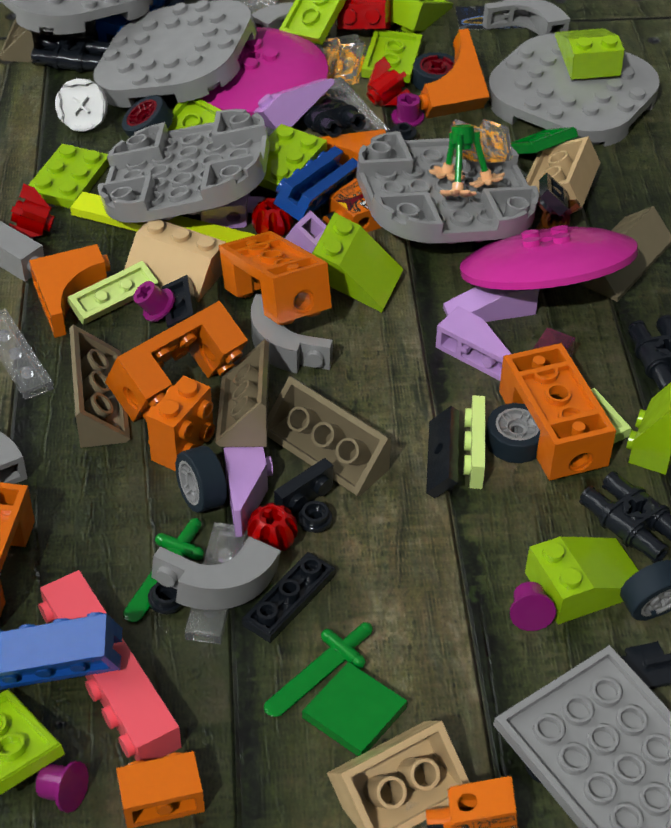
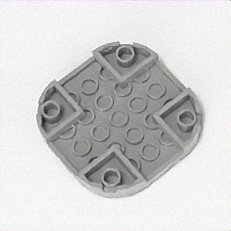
[0,0,153,35]
[94,0,257,107]
[488,33,659,147]
[98,109,270,223]
[356,130,539,244]

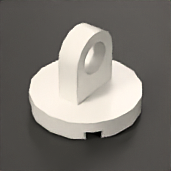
[55,78,108,132]

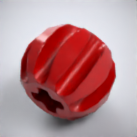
[252,198,293,237]
[247,503,298,551]

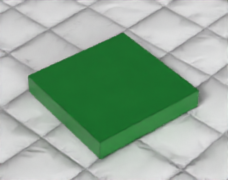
[508,127,578,154]
[302,662,407,756]

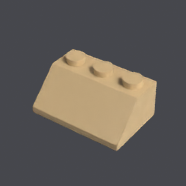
[526,136,600,213]
[124,219,226,302]
[327,721,470,828]

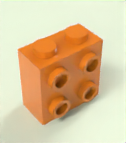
[146,375,215,471]

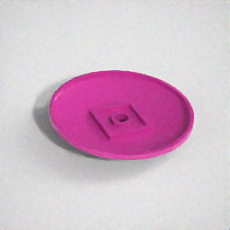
[200,27,328,116]
[460,225,638,290]

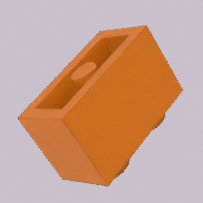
[116,751,205,828]

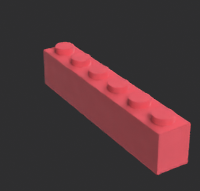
[38,570,182,762]

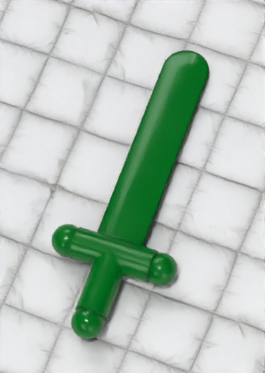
[123,518,204,622]
[264,622,373,717]

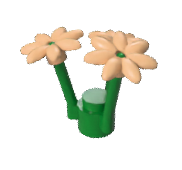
[429,124,505,198]

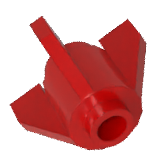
[367,57,410,107]
[9,184,55,238]

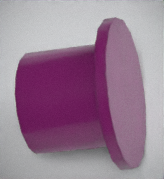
[391,93,424,127]
[133,281,175,322]
[510,582,556,631]
[35,761,89,813]

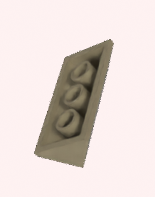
[0,18,48,63]
[578,206,671,302]
[69,324,130,448]
[215,339,270,447]
[267,376,391,496]

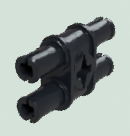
[31,34,111,73]
[300,98,366,137]
[628,315,671,391]
[579,471,671,563]

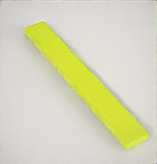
[70,192,256,243]

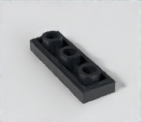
[426,406,460,498]
[242,552,335,643]

